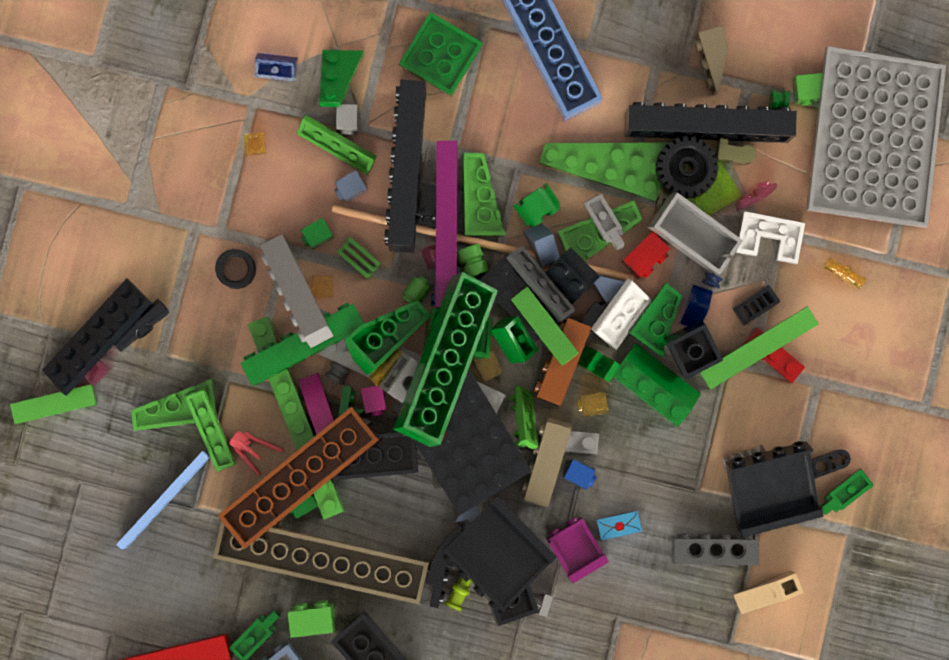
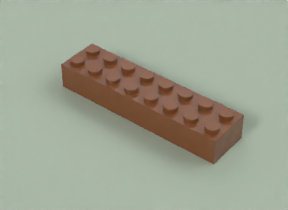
[217,407,380,549]

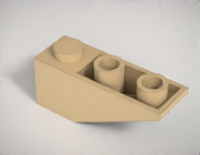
[733,571,804,614]

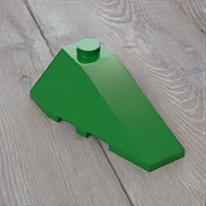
[345,300,431,375]

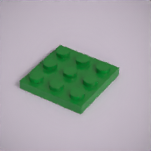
[399,12,483,97]

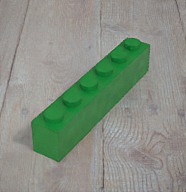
[240,303,364,386]

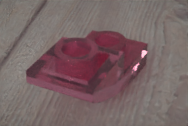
[735,181,777,212]

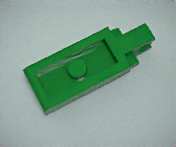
[820,468,874,515]
[229,610,281,660]

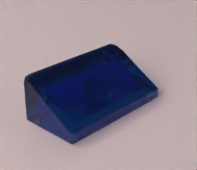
[254,53,298,82]

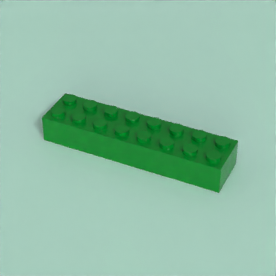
[393,272,498,447]

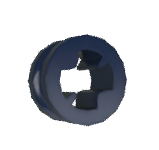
[702,272,723,289]

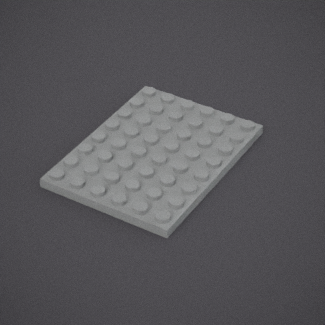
[806,46,946,228]

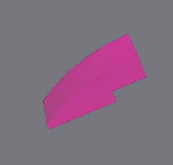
[299,373,335,435]

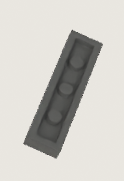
[506,246,576,323]

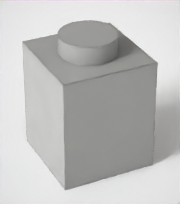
[336,104,359,136]

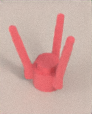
[229,431,284,476]

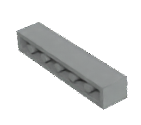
[260,234,333,348]

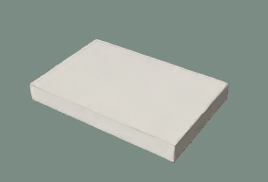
[591,279,652,350]

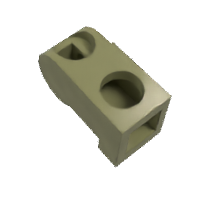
[716,138,757,165]

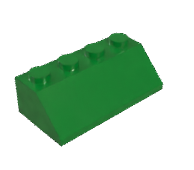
[612,343,701,427]

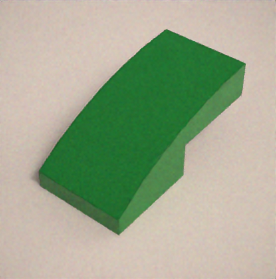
[577,346,620,382]

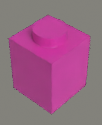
[361,385,387,417]

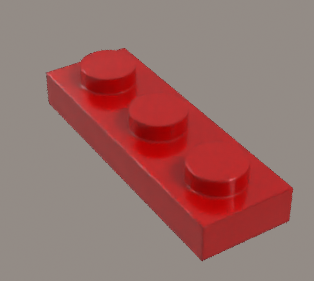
[743,327,805,383]

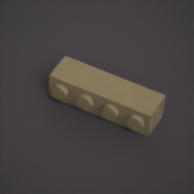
[521,417,572,507]

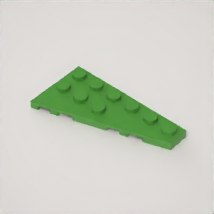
[539,142,669,202]

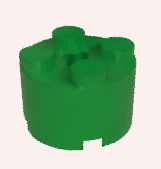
[513,183,561,228]

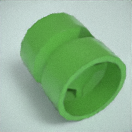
[457,244,489,278]

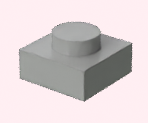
[536,592,553,617]

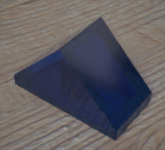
[679,285,713,326]

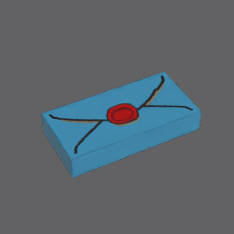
[596,511,642,540]

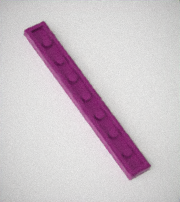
[436,141,457,308]

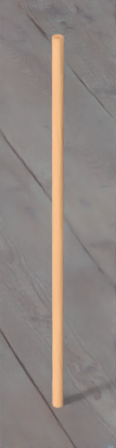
[332,204,634,281]

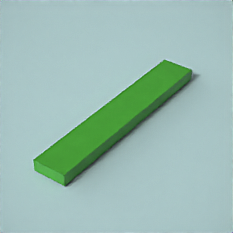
[700,306,819,389]

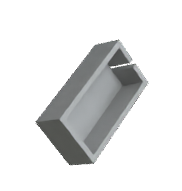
[648,193,743,275]

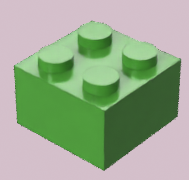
[288,599,336,638]

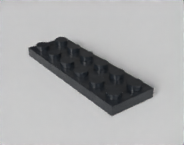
[42,278,152,396]

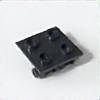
[416,184,463,227]

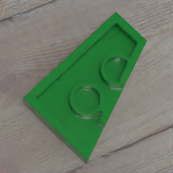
[319,50,364,107]
[629,283,682,358]

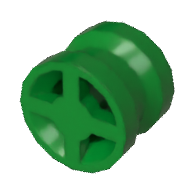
[769,90,790,110]

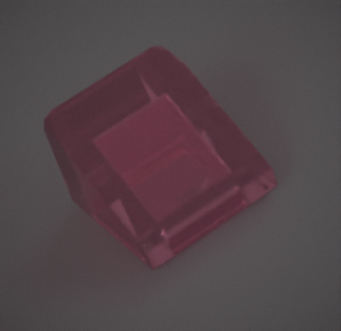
[421,244,436,269]

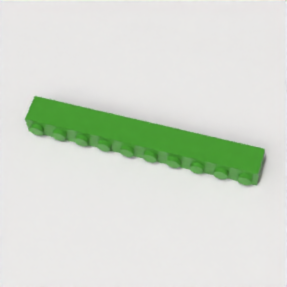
[247,316,345,520]

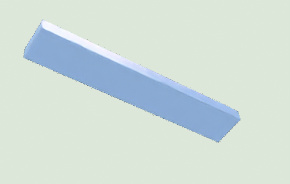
[116,451,210,549]

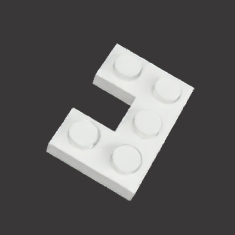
[735,211,805,264]

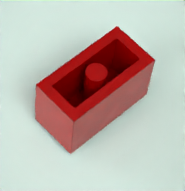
[622,232,670,279]

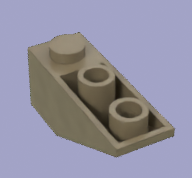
[694,26,728,95]

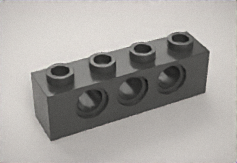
[672,534,759,565]

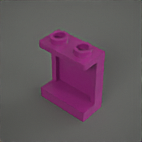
[546,516,609,583]

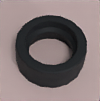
[215,249,256,289]

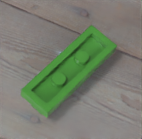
[510,385,538,449]

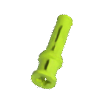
[444,577,471,612]

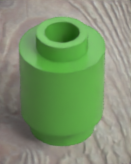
[402,276,431,304]

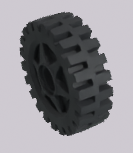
[655,136,719,199]

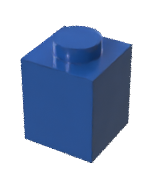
[563,459,597,489]

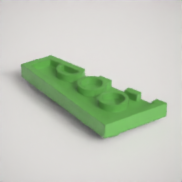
[462,153,505,236]
[558,201,642,262]
[131,379,217,431]

